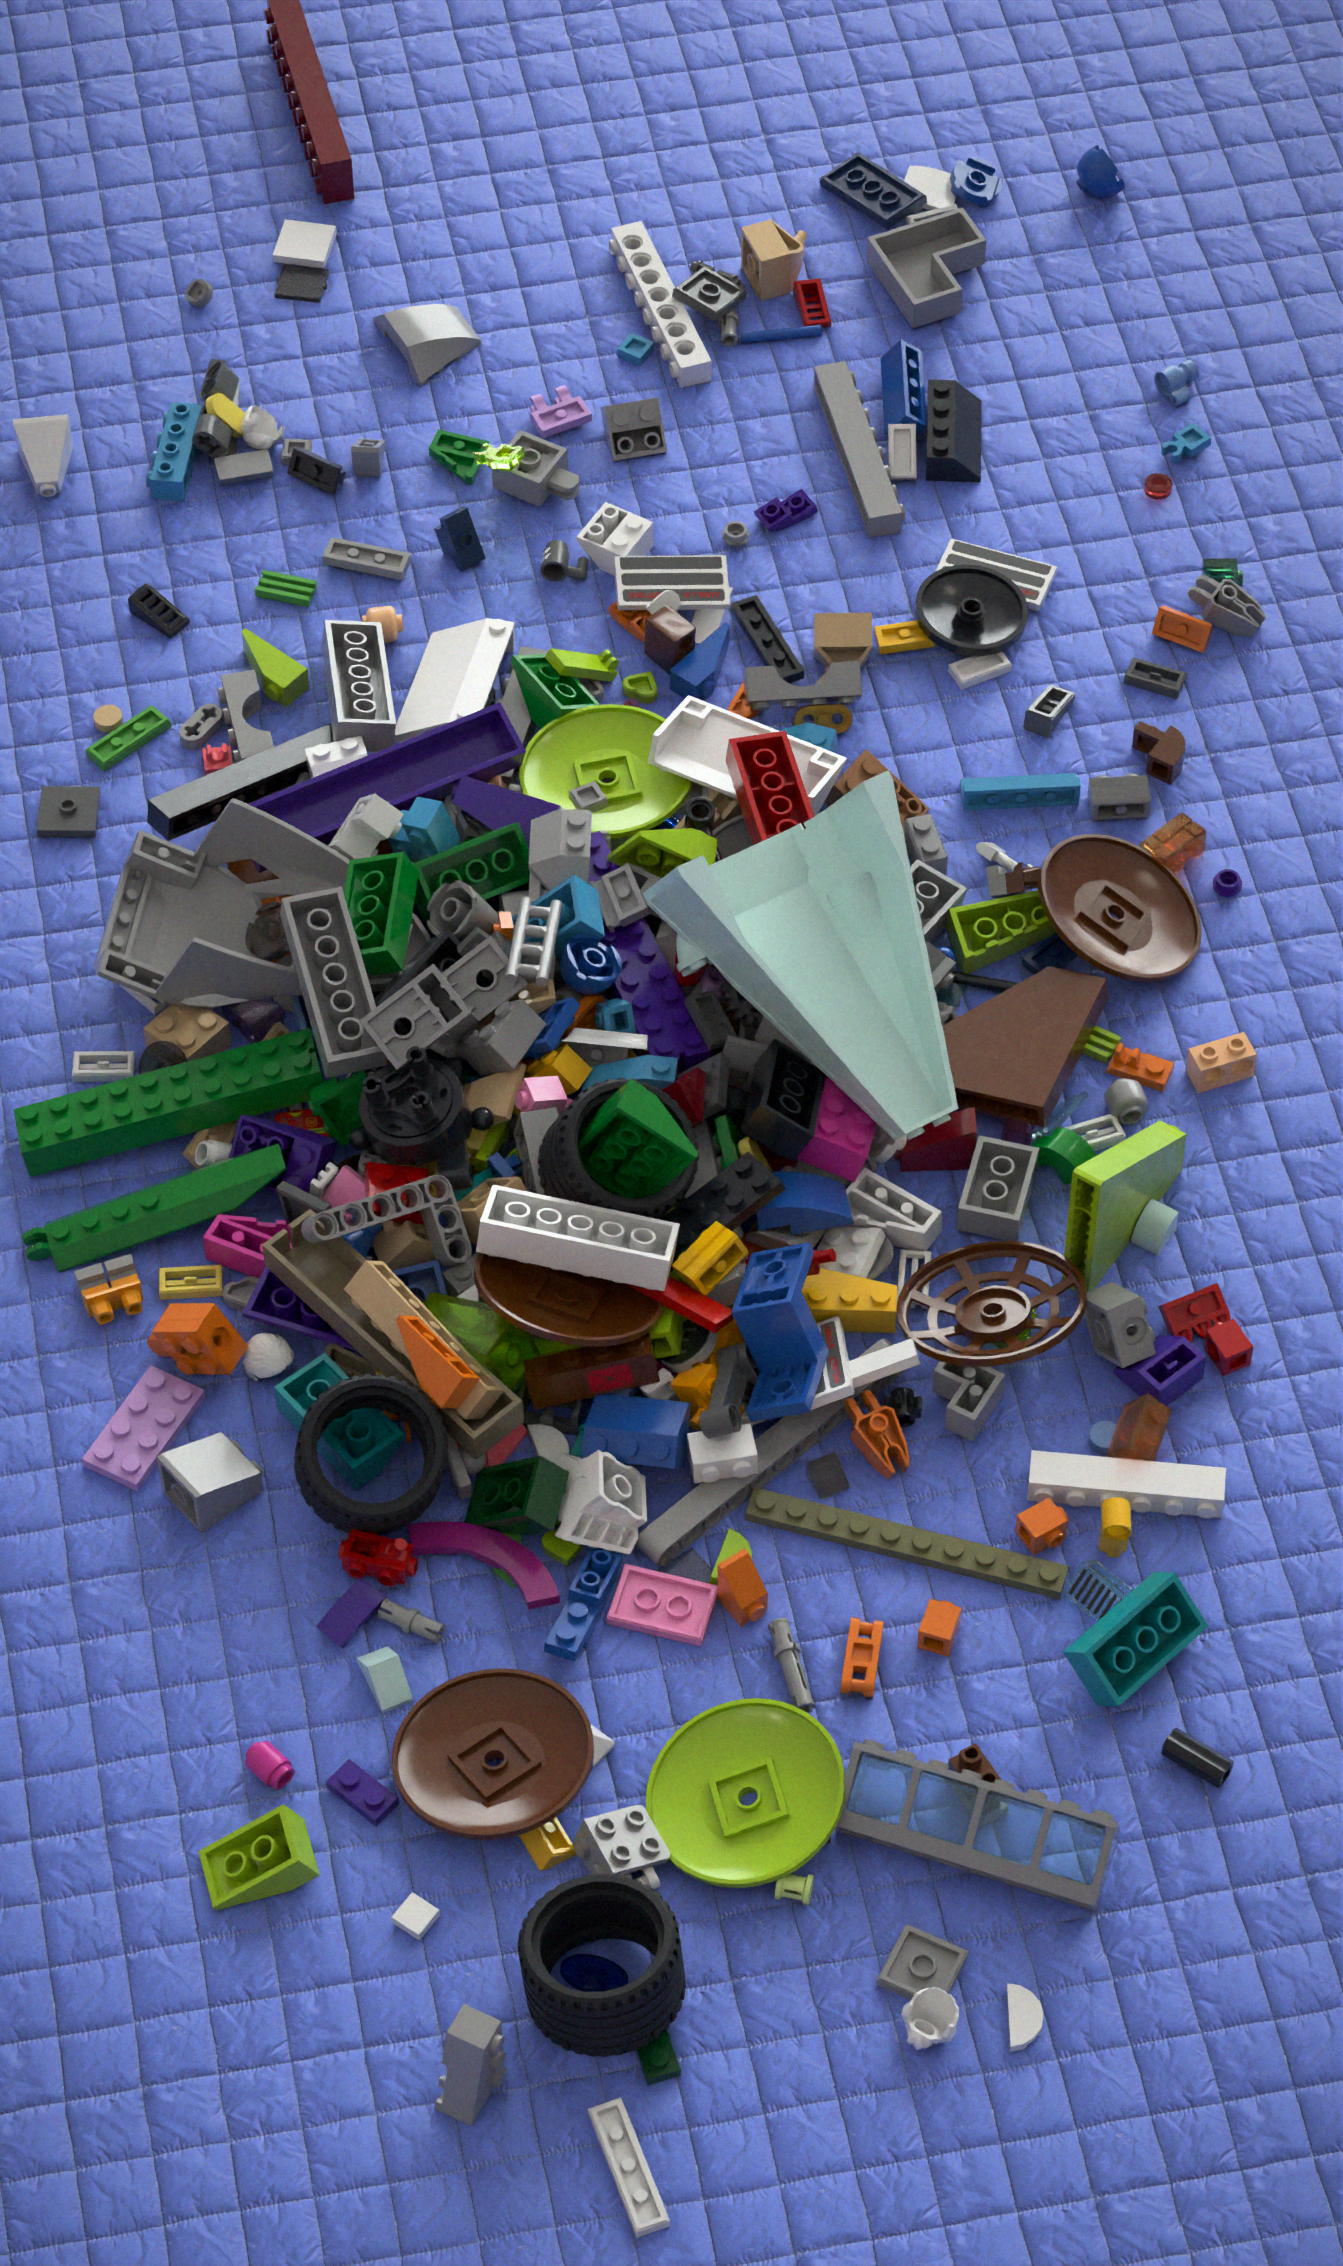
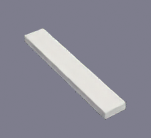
[741,1338,920,1426]

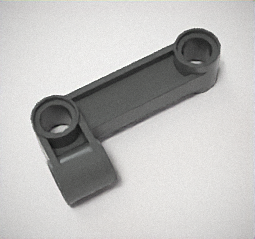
[700,1342,759,1439]

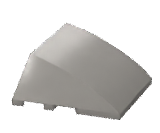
[373,304,481,387]

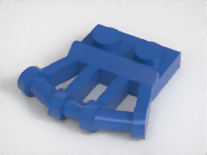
[520,997,580,1061]

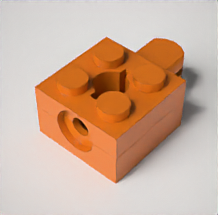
[147,1303,248,1375]

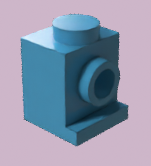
[595,998,636,1033]

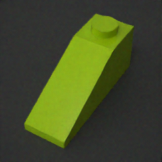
[242,628,309,707]

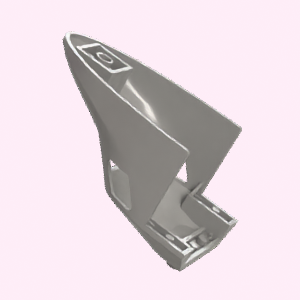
[94,798,431,1008]

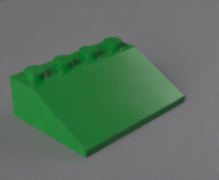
[577,1079,699,1199]

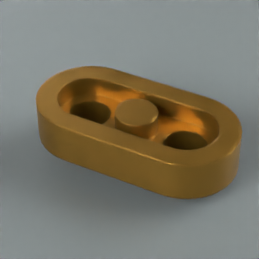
[794,704,852,734]

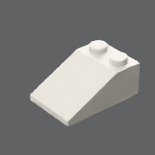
[305,736,368,779]

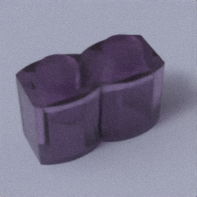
[221,998,285,1044]

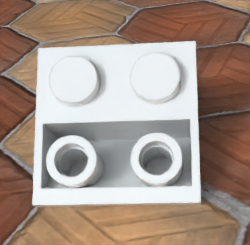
[577,502,654,576]

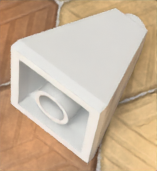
[13,414,73,497]

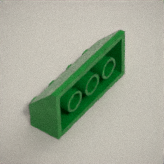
[344,851,419,975]

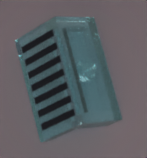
[1062,1560,1133,1621]

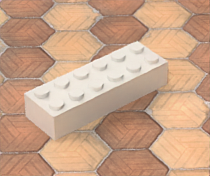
[476,1185,680,1291]

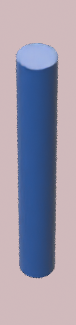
[741,325,822,343]

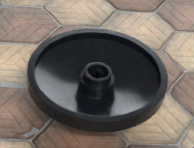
[915,564,1028,656]

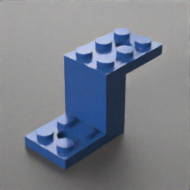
[731,1242,829,1422]

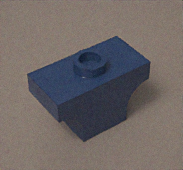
[434,507,486,570]

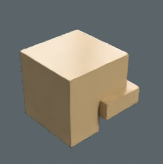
[373,1220,450,1270]

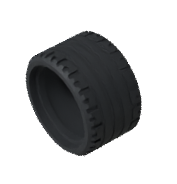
[537,1078,699,1219]
[294,1374,449,1535]
[518,1874,686,2057]

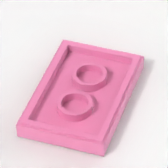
[606,1564,718,1647]

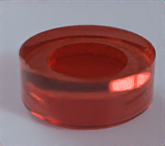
[1144,473,1172,500]

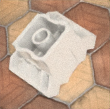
[555,1450,647,1555]

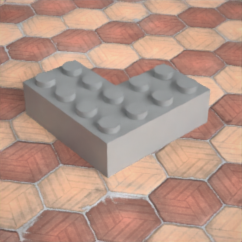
[866,207,986,328]

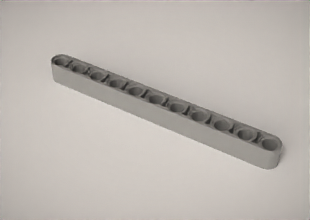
[635,1338,905,1567]

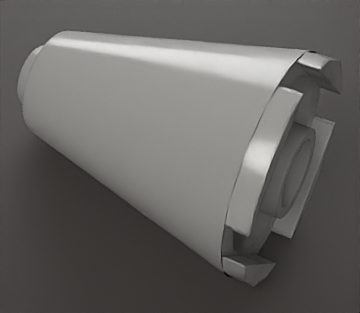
[427,880,498,941]

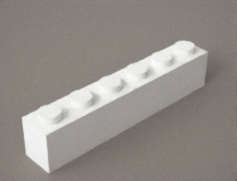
[1027,1450,1226,1519]

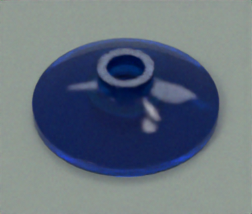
[560,1954,629,1992]

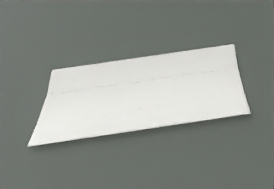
[561,1028,648,1050]

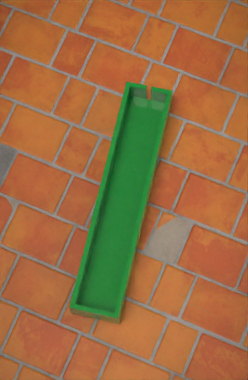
[13,1028,325,1177]

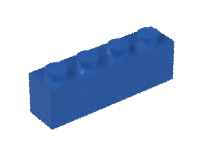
[881,339,927,436]

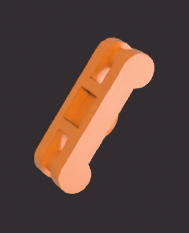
[840,1617,884,1698]

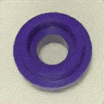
[1213,869,1242,897]

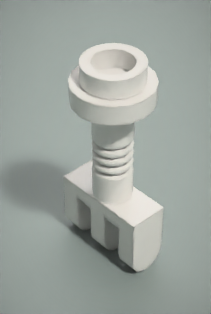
[976,842,1033,872]

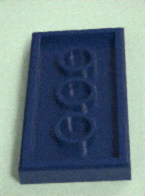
[819,152,927,229]

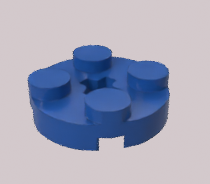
[950,158,1003,207]

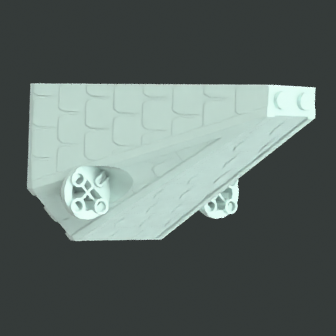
[642,770,958,1140]

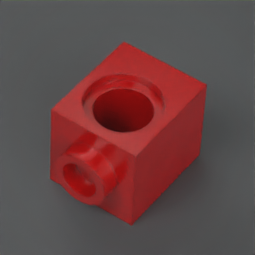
[1204,1319,1253,1376]

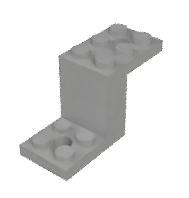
[359,936,529,1071]

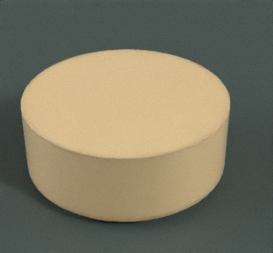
[93,705,123,733]

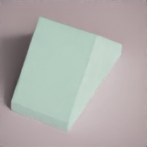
[357,1646,413,1714]

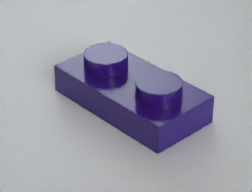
[326,1759,399,1826]

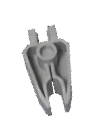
[1187,574,1266,637]

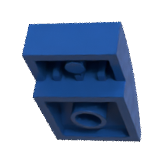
[755,1171,853,1235]

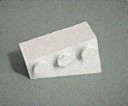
[841,1167,942,1251]

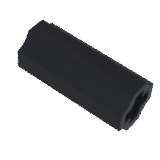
[1161,1728,1234,1788]

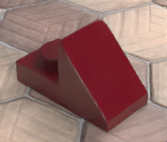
[661,1067,706,1128]

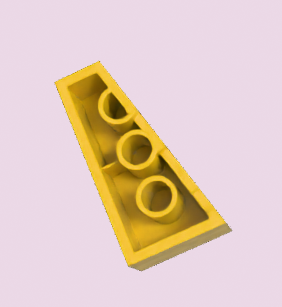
[801,1268,897,1333]

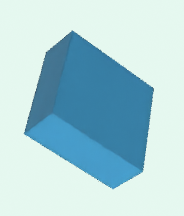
[617,333,654,366]

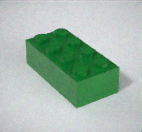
[413,822,530,923]

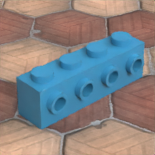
[146,402,202,502]

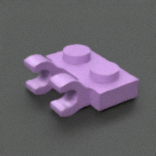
[530,385,592,439]

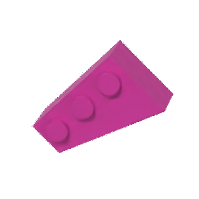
[203,1214,293,1279]

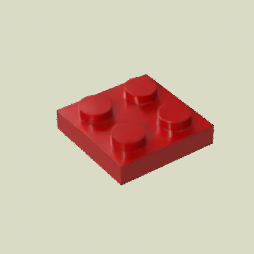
[364,1162,430,1225]

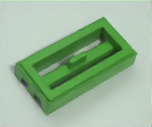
[255,570,317,607]

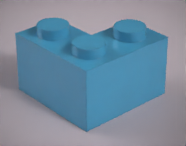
[387,796,461,860]

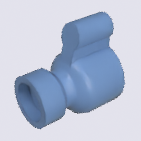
[1154,359,1199,406]

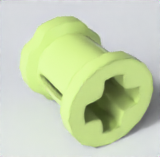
[774,1874,814,1906]

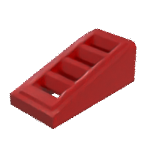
[793,278,831,327]

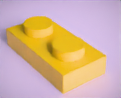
[874,620,935,655]

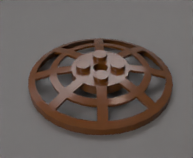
[897,1241,1087,1367]

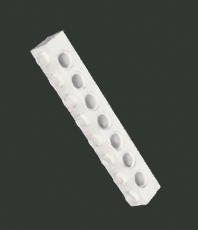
[608,221,712,388]

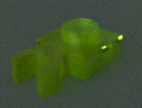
[474,444,526,471]

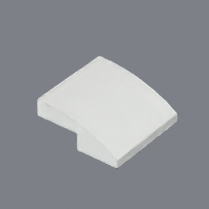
[904,166,956,214]

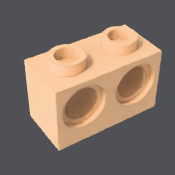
[1186,1032,1257,1093]

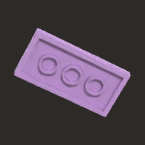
[82,1365,206,1492]

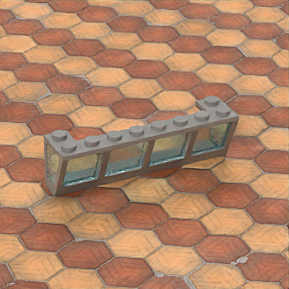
[835,1739,1120,1911]

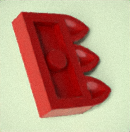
[1158,1283,1231,1343]

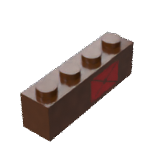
[524,1333,660,1410]

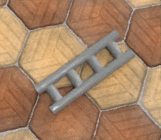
[505,897,562,987]

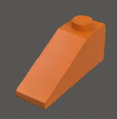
[396,1315,480,1409]

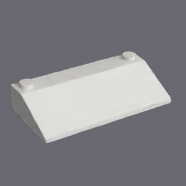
[394,618,515,742]
[647,695,847,817]

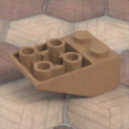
[824,749,930,832]

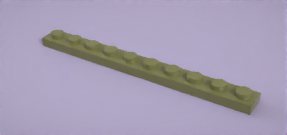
[745,1487,1069,1599]

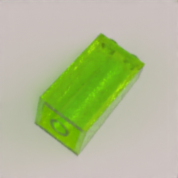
[423,1292,541,1392]

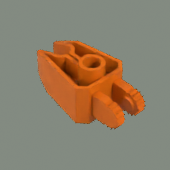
[844,1389,909,1479]

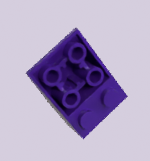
[229,1114,337,1193]

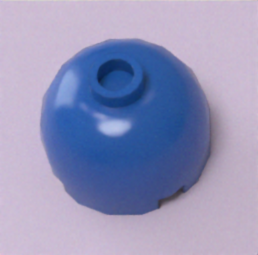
[1076,145,1125,199]
[559,934,622,995]

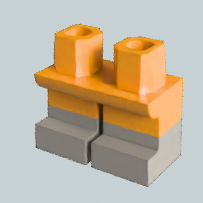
[74,1254,143,1325]

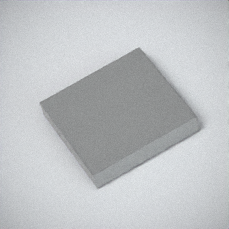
[877,1924,969,2000]

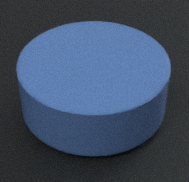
[1089,1421,1122,1454]

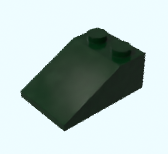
[464,1456,569,1535]

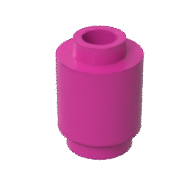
[245,1741,295,1790]

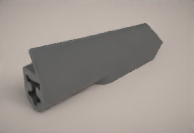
[192,359,239,459]

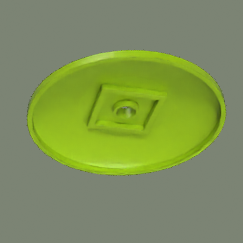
[519,704,693,839]
[646,1698,846,1888]

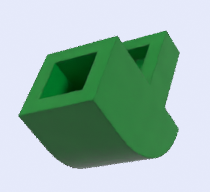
[1032,1127,1097,1184]

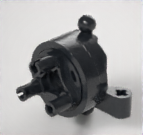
[348,1046,494,1191]

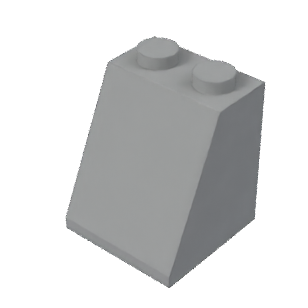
[157,1432,263,1533]

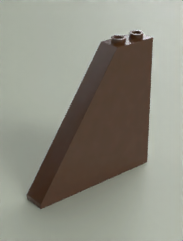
[943,966,1108,1128]

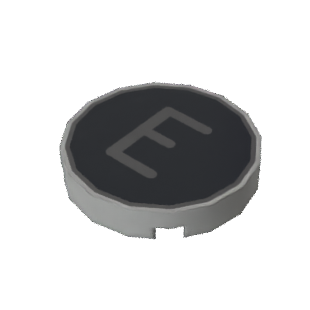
[659,1318,718,1373]

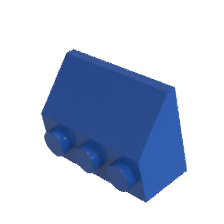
[582,1394,691,1469]

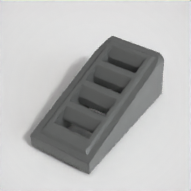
[1023,684,1075,737]

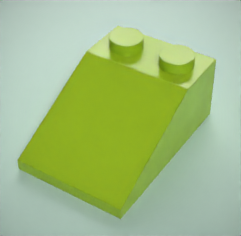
[607,828,718,879]
[198,1804,320,1910]

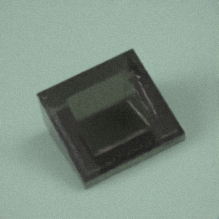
[806,1452,850,1500]

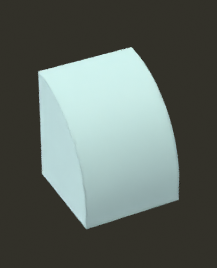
[1131,1198,1179,1256]

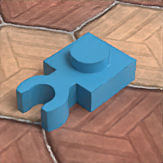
[1161,423,1211,464]

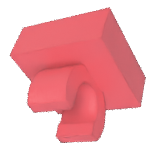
[202,743,233,776]

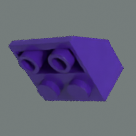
[1113,1335,1206,1413]

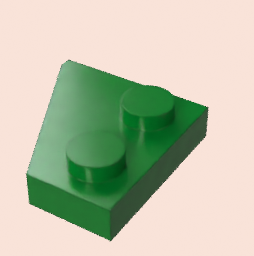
[429,429,490,485]

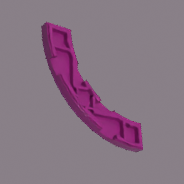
[407,1521,560,1610]

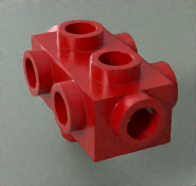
[338,1529,419,1587]

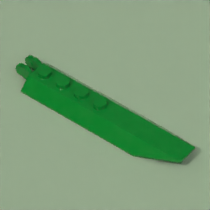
[22,1143,286,1272]

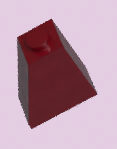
[894,1108,977,1172]

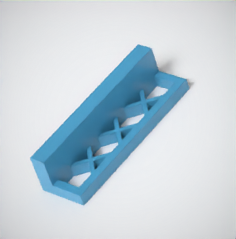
[960,773,1081,811]

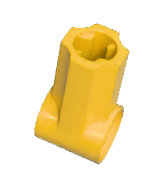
[1099,1497,1132,1557]

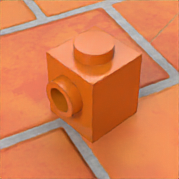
[1015,1497,1069,1556]

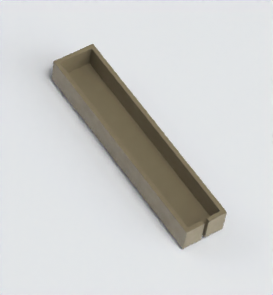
[262,1209,524,1459]

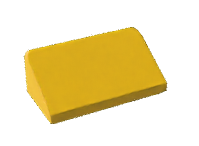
[519,1817,576,1871]

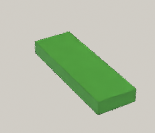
[85,705,171,772]

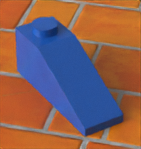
[670,622,729,700]

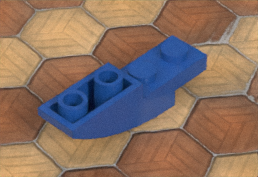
[544,1548,622,1661]

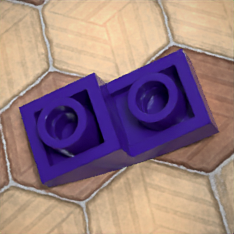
[754,489,818,532]
[316,1578,387,1648]

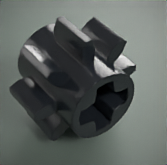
[883,1387,923,1427]

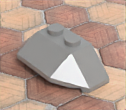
[528,808,592,891]

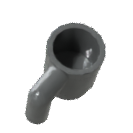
[540,540,589,582]

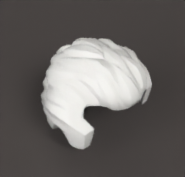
[241,406,285,450]
[242,1332,295,1382]
[901,1987,959,2050]

